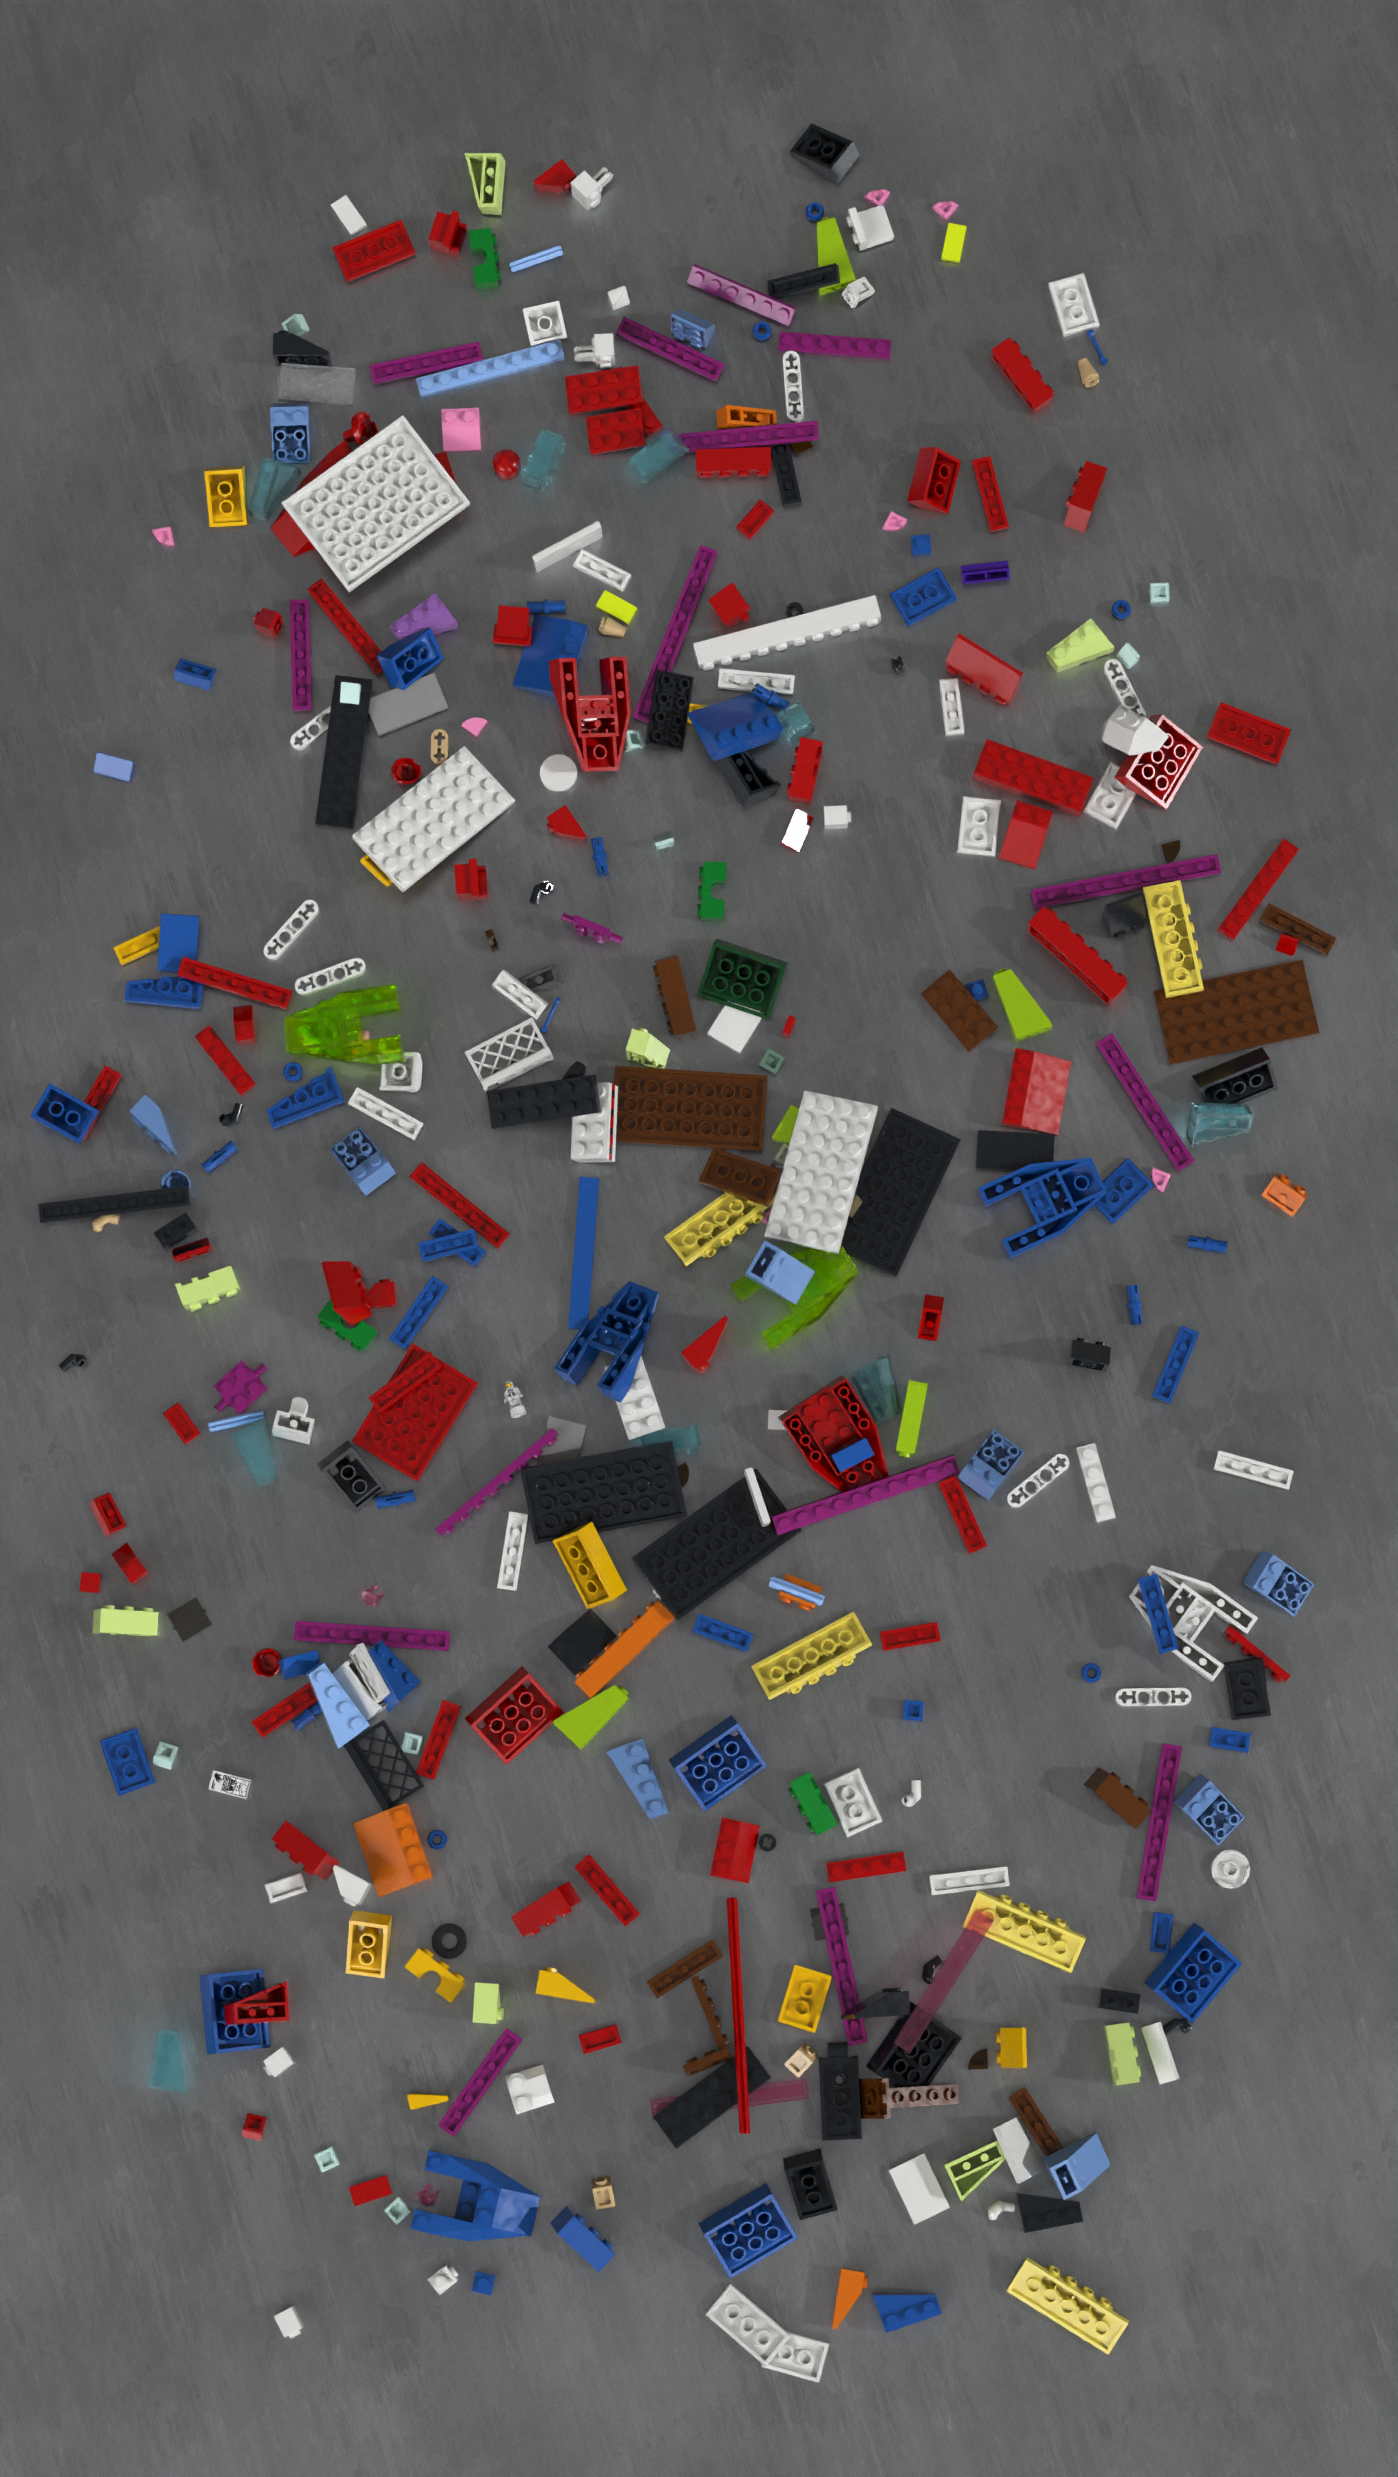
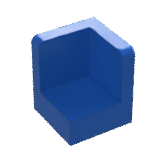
[902,1700,924,1722]

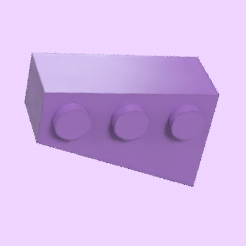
[390,593,459,641]

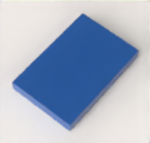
[890,567,957,627]
[158,913,199,972]
[1094,1158,1154,1225]
[100,1728,156,1796]

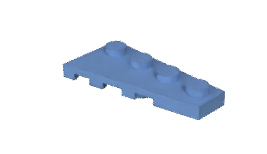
[606,1739,668,1819]

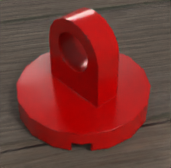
[342,412,379,446]

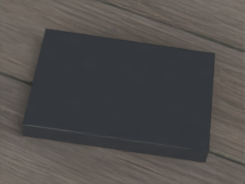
[1224,1657,1271,1720]

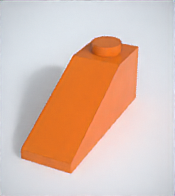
[716,405,777,430]
[832,2268,868,2329]

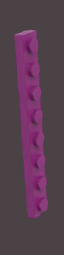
[669,421,819,455]
[1096,1033,1194,1172]
[435,1428,559,1536]
[294,1621,450,1651]
[1136,1743,1182,1902]
[816,1887,868,2046]

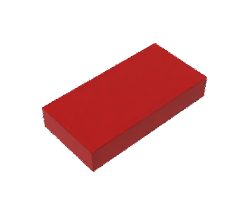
[736,499,775,540]
[163,1402,201,1445]
[578,2024,622,2054]
[349,2175,393,2206]

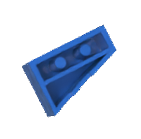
[368,1640,421,1713]
[550,2206,615,2272]
[872,2293,942,2333]

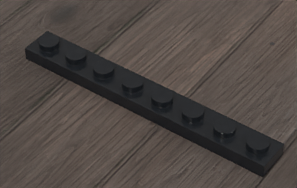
[38,1186,191,1223]

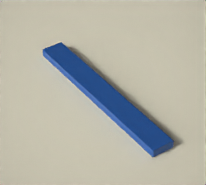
[568,1177,599,1330]

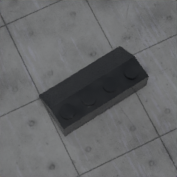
[1192,1047,1278,1117]

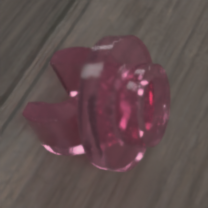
[362,1586,384,1607]
[418,2184,439,2207]

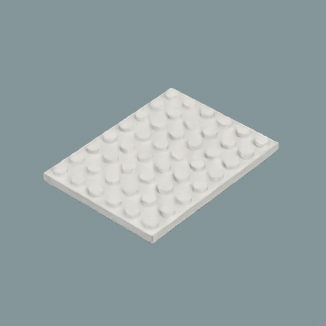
[282,416,470,592]

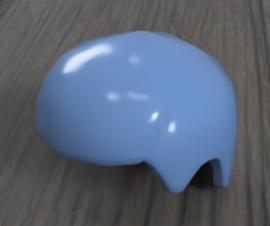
[160,1170,191,1189]

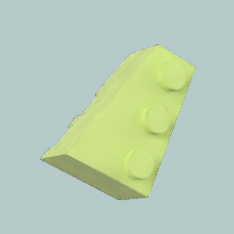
[465,153,506,215]
[1046,618,1115,673]
[626,1027,670,1069]
[175,1266,241,1312]
[92,1605,159,1636]
[472,1983,504,2024]
[1105,2022,1141,2085]
[944,2139,1006,2202]

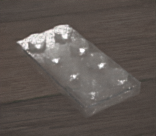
[278,363,356,407]

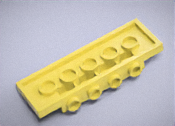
[1143,880,1204,998]
[664,1192,776,1266]
[751,1611,872,1700]
[963,1890,1086,1973]
[1007,2257,1129,2354]

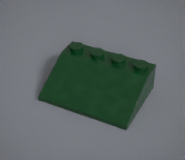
[697,939,788,1020]

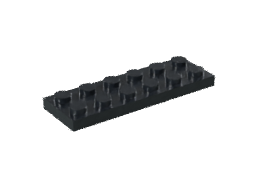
[487,1075,601,1129]
[653,2046,771,2149]

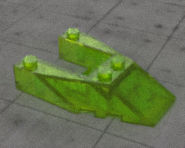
[285,984,405,1065]
[730,1245,859,1352]

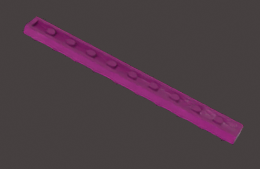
[633,545,718,723]
[1031,854,1221,910]
[771,1454,960,1535]

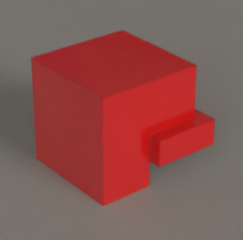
[429,210,468,257]
[708,582,752,628]
[493,605,532,647]
[454,858,488,901]

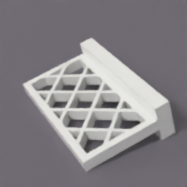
[465,1018,554,1094]

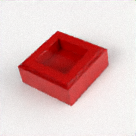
[782,1015,796,1038]
[79,1572,102,1594]

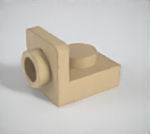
[784,2043,818,2078]
[591,2176,615,2210]

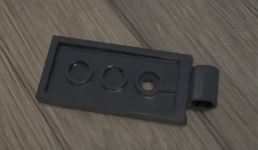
[818,2042,862,2141]

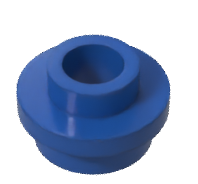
[806,202,824,221]
[753,322,771,341]
[1112,600,1131,619]
[283,1062,303,1081]
[1082,1663,1101,1683]
[427,1830,447,1849]

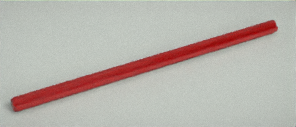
[727,1897,750,2134]

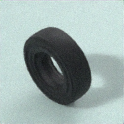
[562,1061,586,1079]
[432,1923,467,1959]

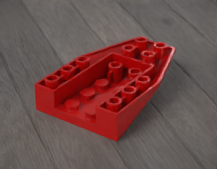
[778,1375,889,1492]

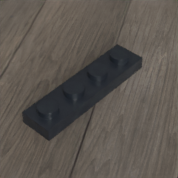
[767,263,840,299]
[770,444,802,507]

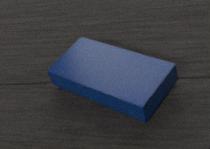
[831,1437,875,1472]
[1150,1912,1173,1953]

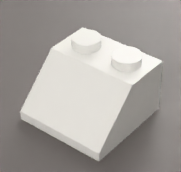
[333,1865,372,1906]

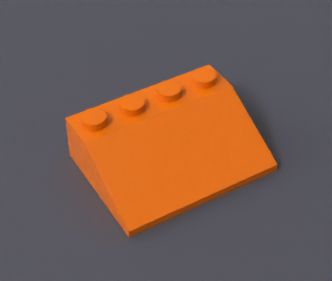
[353,1803,434,1897]

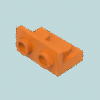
[1262,1173,1308,1217]
[778,1573,822,1611]

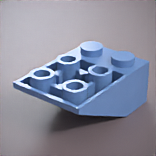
[671,309,715,349]
[270,402,311,463]
[130,1095,177,1155]
[330,1126,396,1196]
[745,1240,815,1305]
[958,1429,1025,1501]
[1242,1550,1314,1617]
[1173,1774,1245,1846]
[1043,2132,1110,2200]

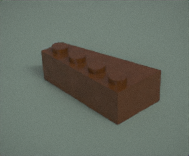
[652,955,696,1036]

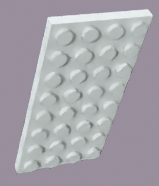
[352,746,515,893]
[764,1090,878,1254]

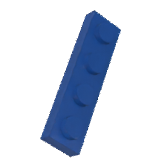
[389,1276,449,1350]
[1152,1325,1199,1404]
[1138,1574,1179,1654]

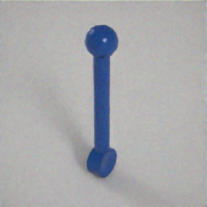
[1087,329,1108,365]
[540,997,561,1034]

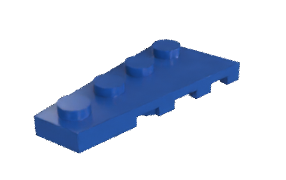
[124,976,204,1009]
[266,1067,344,1130]

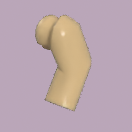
[92,1214,119,1232]

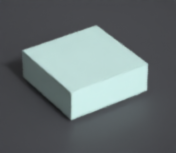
[1149,582,1170,603]
[401,1732,424,1756]
[314,2146,340,2173]
[384,2196,411,2225]

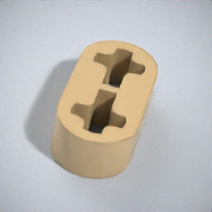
[431,729,449,766]

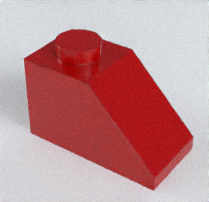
[533,159,576,193]
[253,608,284,640]
[546,805,587,842]
[233,1005,257,1045]
[366,1279,398,1309]
[918,1294,944,1341]
[112,1543,150,1585]

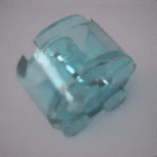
[776,700,817,744]

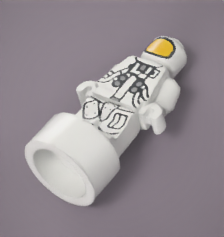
[504,1381,526,1418]

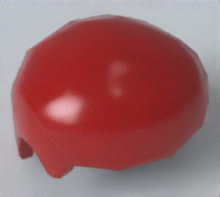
[492,449,521,480]
[391,757,421,786]
[252,1648,282,1678]

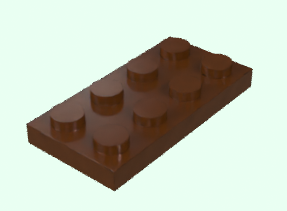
[921,969,999,1052]
[698,1148,782,1207]

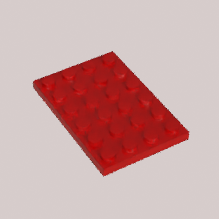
[352,1343,478,1482]

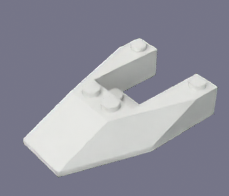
[1129,1565,1258,1682]

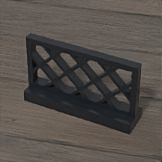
[343,1720,424,1811]

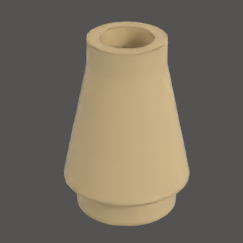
[1077,358,1099,387]
[598,617,627,638]

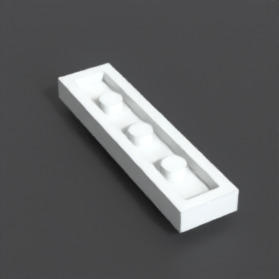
[718,668,795,696]
[348,1087,424,1141]
[1076,1443,1116,1523]
[1213,1451,1294,1490]
[497,1511,529,1591]
[929,1867,1010,1895]

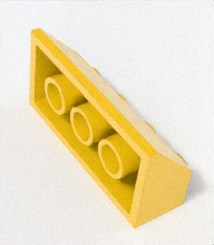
[553,1522,627,1609]

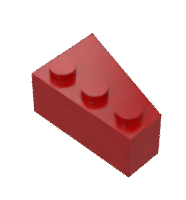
[1064,461,1107,533]
[786,737,823,805]
[271,1820,340,1881]
[511,1881,582,1937]
[225,1981,289,2025]

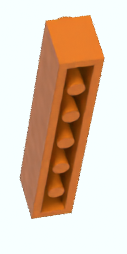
[575,1601,675,1699]

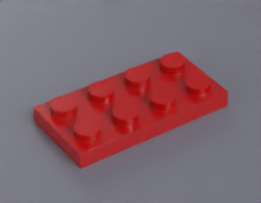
[332,220,416,283]
[565,365,643,415]
[1207,702,1292,765]

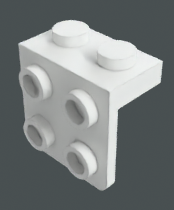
[846,205,894,251]

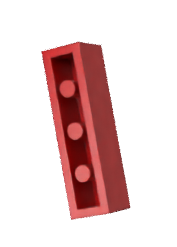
[990,337,1054,414]
[696,447,771,479]

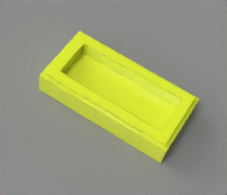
[941,223,967,263]
[596,590,638,625]

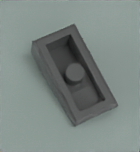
[519,964,563,993]

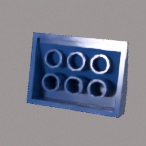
[513,615,589,698]
[687,692,783,761]
[668,1715,768,1811]
[1144,1923,1242,2024]
[199,1969,270,2055]
[698,2183,798,2279]

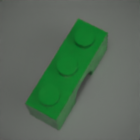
[469,228,501,290]
[697,861,727,922]
[317,1298,379,1352]

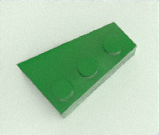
[788,1772,838,1836]

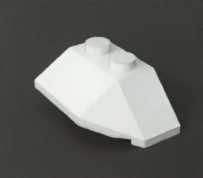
[1102,705,1169,755]

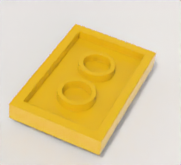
[778,1965,832,2033]

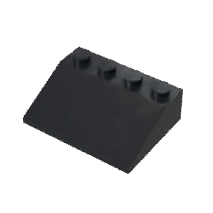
[866,2001,962,2088]

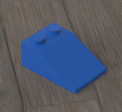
[377,627,444,690]
[30,1083,99,1144]

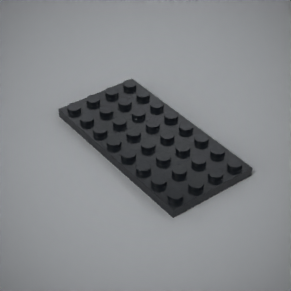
[839,1108,961,1278]
[520,1440,687,1544]
[631,1469,802,1621]

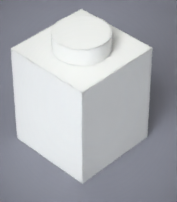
[824,805,851,829]
[263,2047,295,2077]
[274,2306,304,2338]

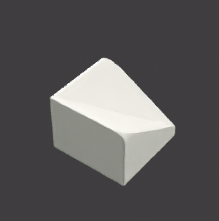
[607,286,630,310]

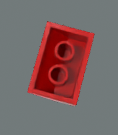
[907,447,961,514]
[321,1261,372,1325]
[710,1817,760,1884]

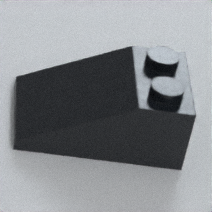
[790,123,860,183]
[273,331,332,367]
[1102,892,1147,938]
[1068,1338,1111,1372]
[318,1440,386,1512]
[547,1608,617,1676]
[841,1987,910,2019]
[783,2148,838,2220]

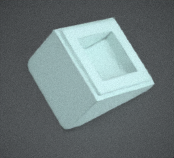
[281,314,309,336]
[1116,643,1140,669]
[340,682,361,705]
[623,729,645,752]
[653,832,674,850]
[153,1741,178,1769]

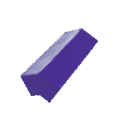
[961,560,1010,584]

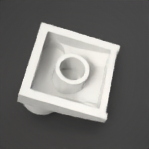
[523,301,567,346]
[379,1052,423,1093]
[505,2064,554,2114]

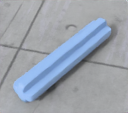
[509,245,563,272]
[208,1410,265,1432]
[769,1576,825,1606]

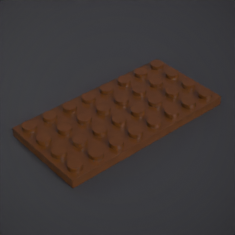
[1153,959,1320,1065]
[614,1066,768,1152]

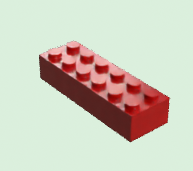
[973,739,1094,817]
[1026,906,1128,1007]

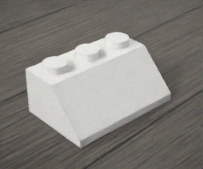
[333,1648,387,1721]

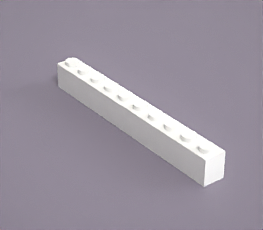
[693,595,881,670]

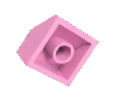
[441,408,481,452]

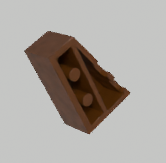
[1083,1767,1151,1829]

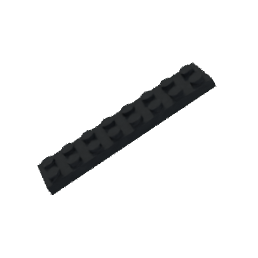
[315,675,373,830]

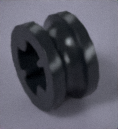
[786,602,803,618]
[891,656,905,675]
[759,1834,776,1852]

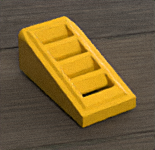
[407,2093,450,2110]

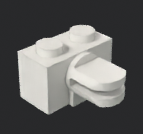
[571,167,613,211]
[574,333,615,370]
[272,1397,315,1445]

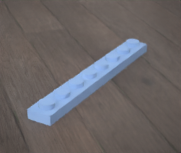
[416,340,565,398]

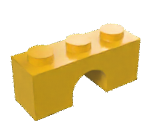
[405,1948,466,2003]

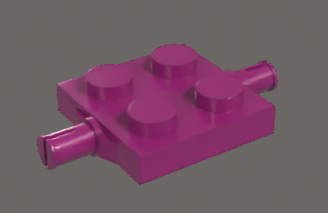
[561,913,623,944]
[213,1360,268,1415]

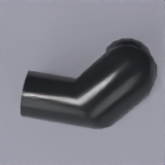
[529,881,554,905]
[219,1103,244,1126]
[58,1354,87,1372]
[922,1955,943,1984]
[1163,2018,1192,2036]

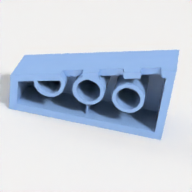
[306,1662,370,1749]

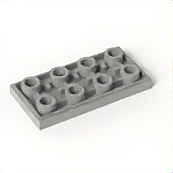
[369,673,448,736]
[537,1416,587,1465]

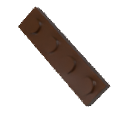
[1259,903,1336,956]
[647,1939,723,1998]
[1008,2087,1064,2157]

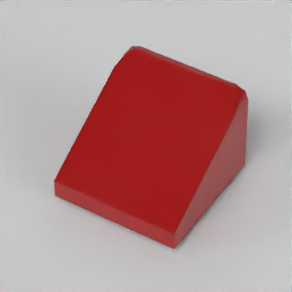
[1276,933,1299,956]
[242,2113,267,2141]

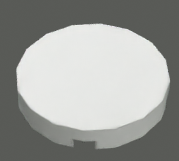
[540,754,577,792]
[1211,1849,1250,1889]

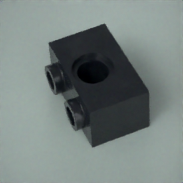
[154,1212,198,1252]
[1098,1988,1141,2014]

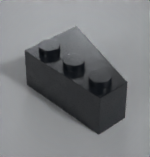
[716,751,781,807]
[1016,2193,1083,2233]

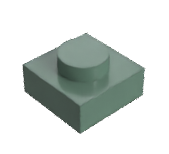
[759,1048,785,1075]

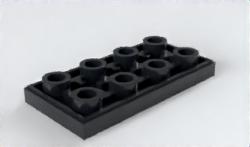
[645,670,694,752]
[976,1130,1055,1171]

